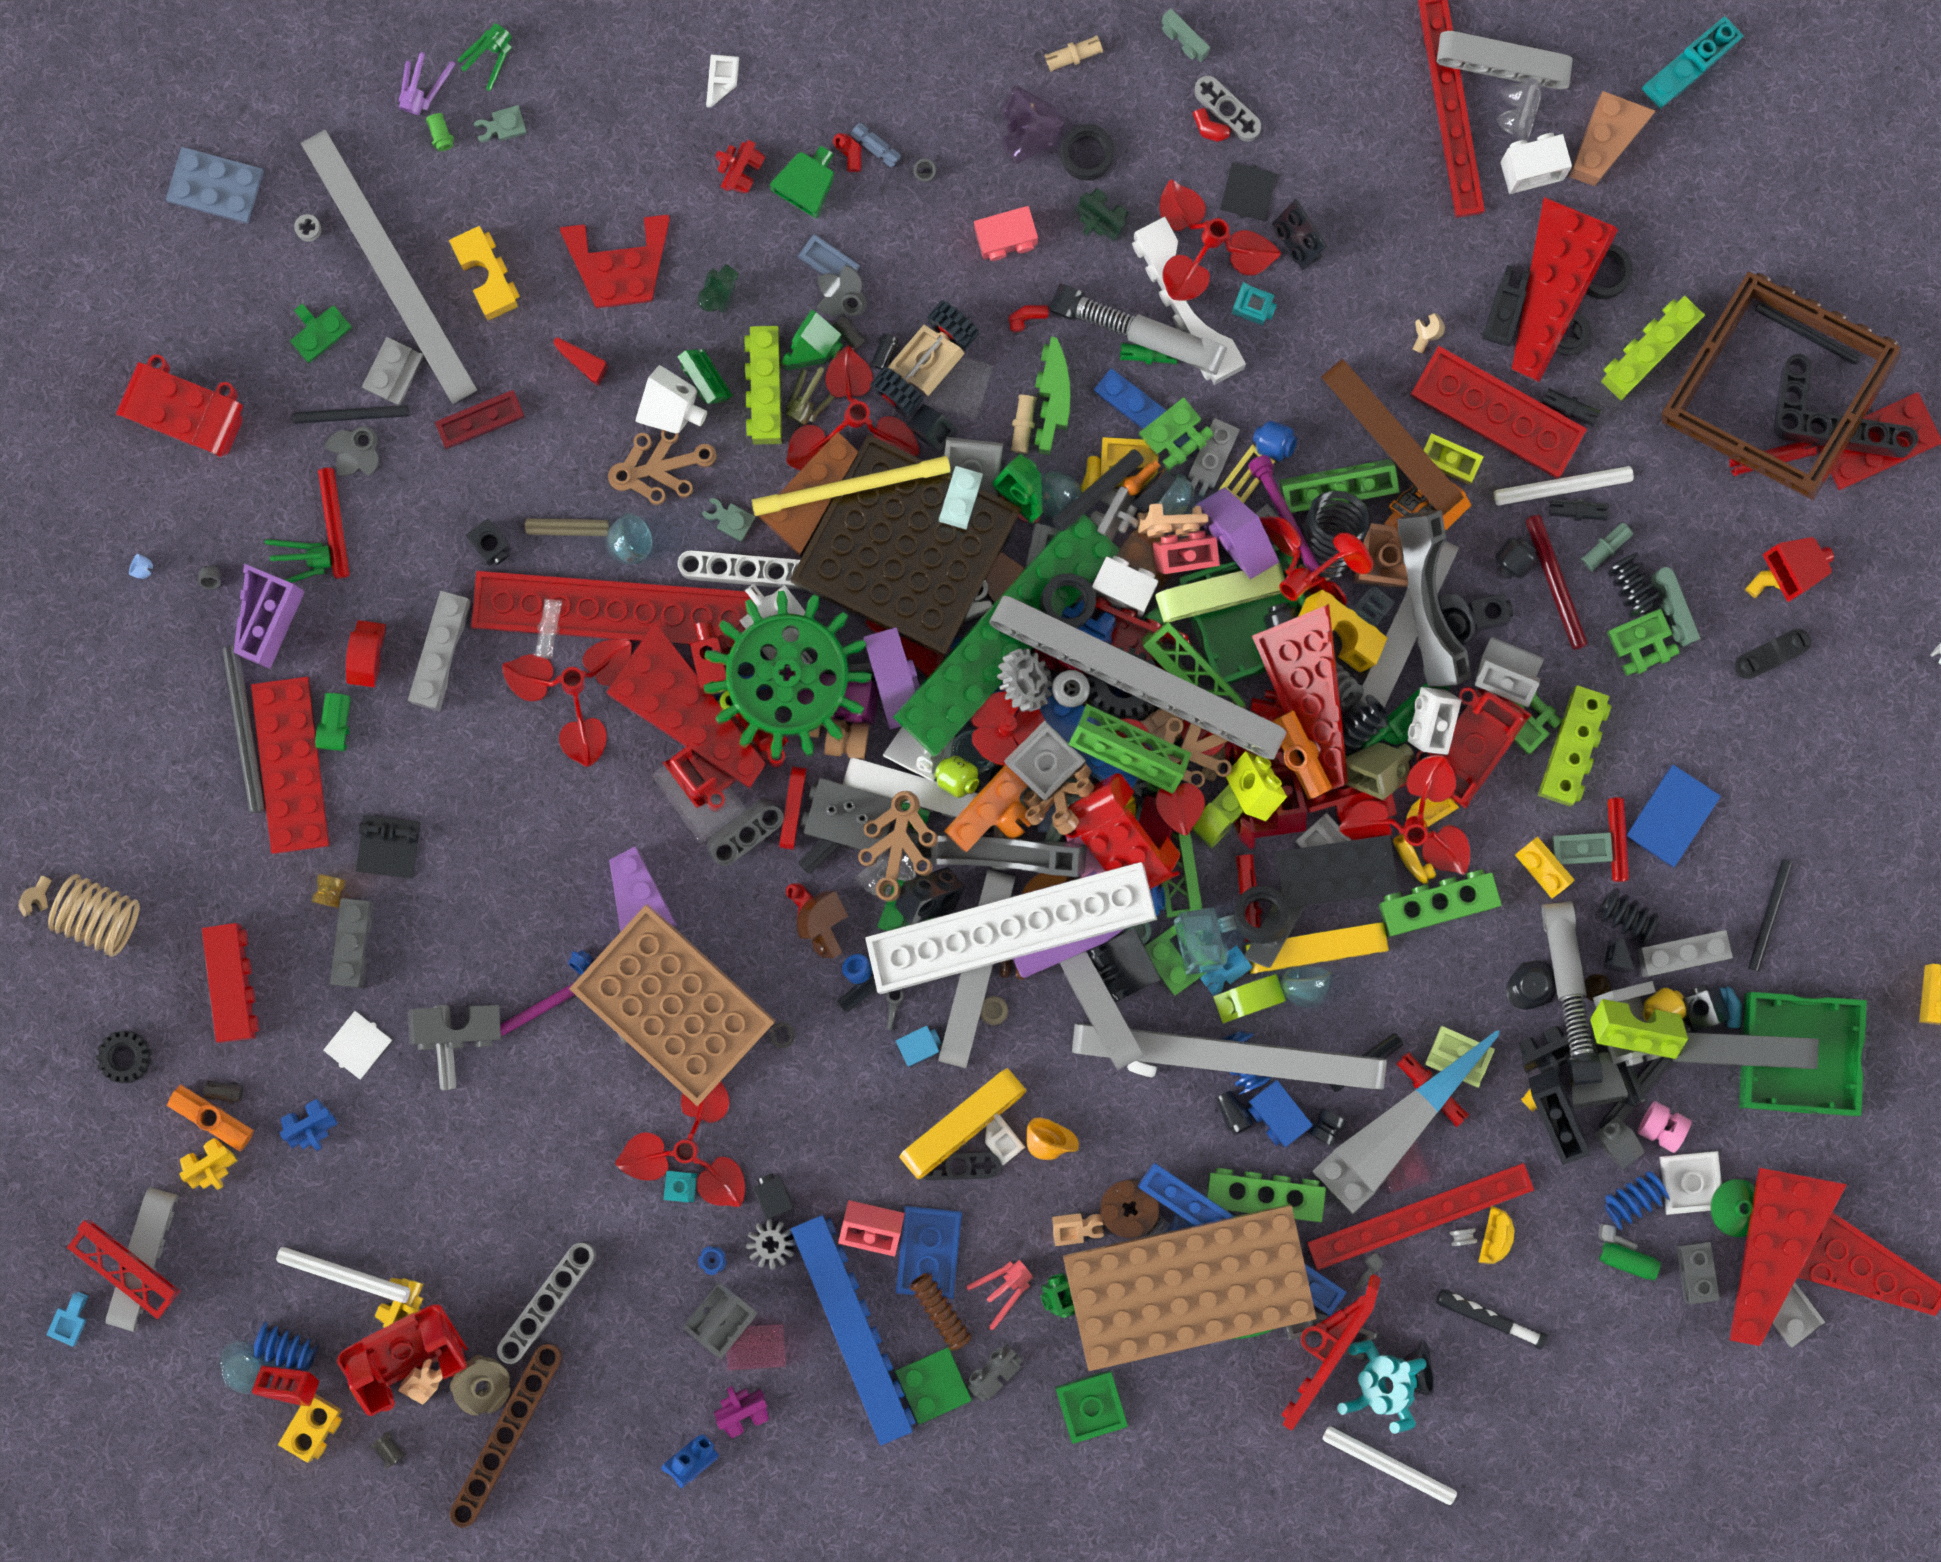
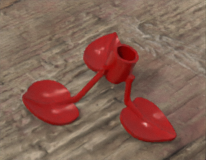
[1159,179,1281,301]
[786,346,919,471]
[1259,516,1374,607]
[502,640,632,767]
[1115,719,1225,836]
[1339,755,1470,875]
[615,1081,745,1207]

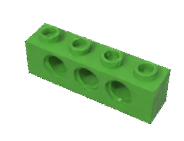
[1279,459,1400,513]
[1378,869,1502,937]
[1206,1168,1326,1222]

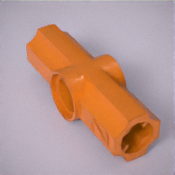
[1271,711,1332,800]
[167,1084,255,1152]

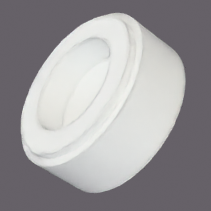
[1127,1061,1158,1077]

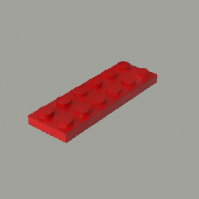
[1410,346,1587,479]
[251,677,330,854]

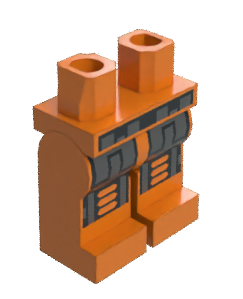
[1384,483,1471,531]

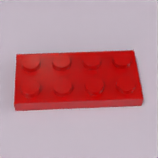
[1817,392,1941,491]

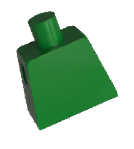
[770,146,834,219]

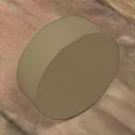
[980,996,1008,1025]

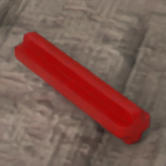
[1607,797,1629,882]

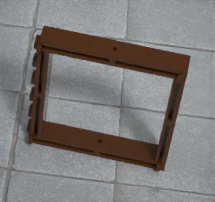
[1661,271,1901,501]

